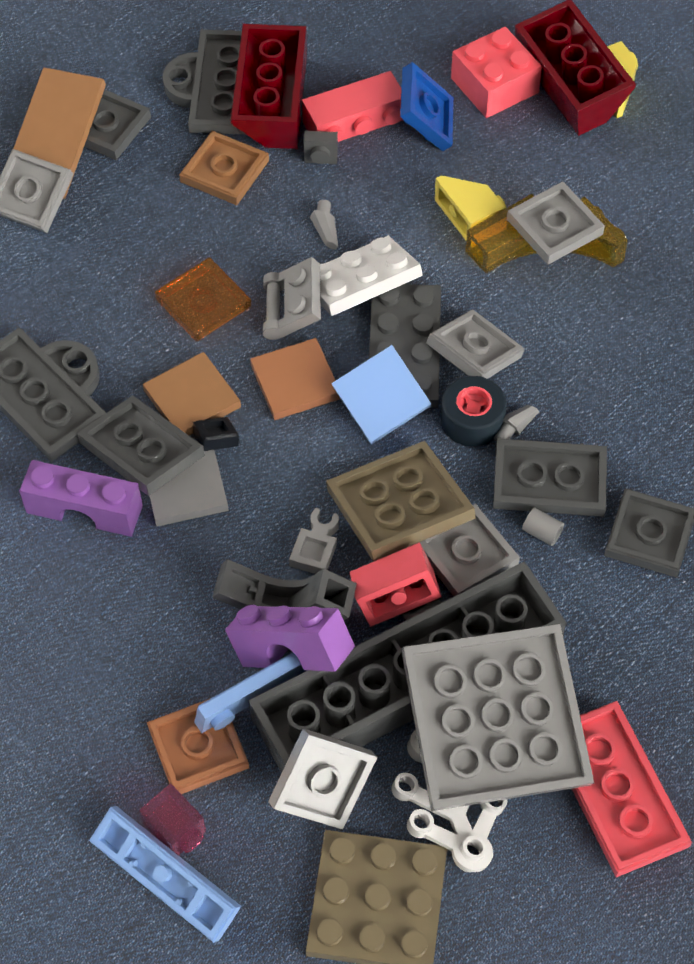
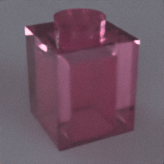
[139,783,206,855]

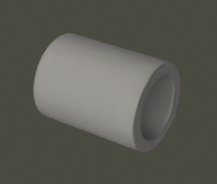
[522,507,564,546]

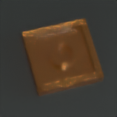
[155,257,251,342]

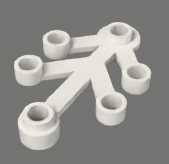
[392,730,507,872]

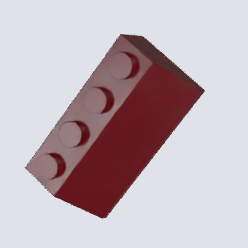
[515,0,636,136]
[231,24,307,149]

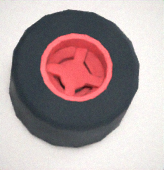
[441,376,506,447]

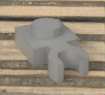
[289,508,339,574]

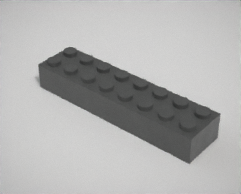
[249,561,566,773]

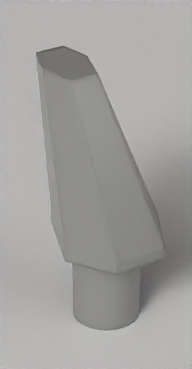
[310,200,338,250]
[494,405,539,442]

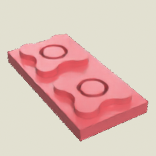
[572,701,692,878]

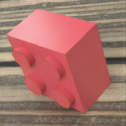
[451,26,542,118]

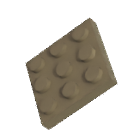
[326,441,476,562]
[306,830,447,964]

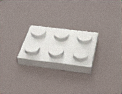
[320,235,423,316]

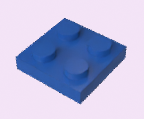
[400,62,454,151]

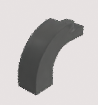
[212,559,357,621]

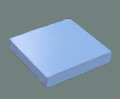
[332,345,431,445]

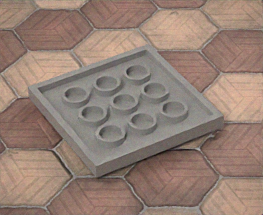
[401,624,594,811]

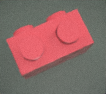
[350,542,441,627]

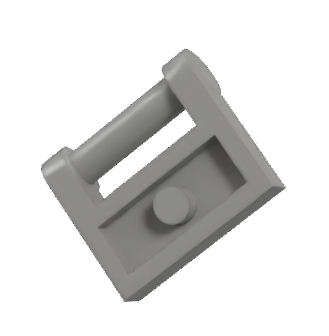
[263,257,321,340]

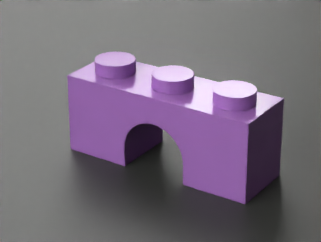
[19,460,143,537]
[225,605,355,672]

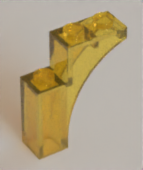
[466,194,628,273]

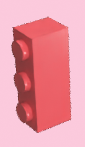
[302,71,403,142]

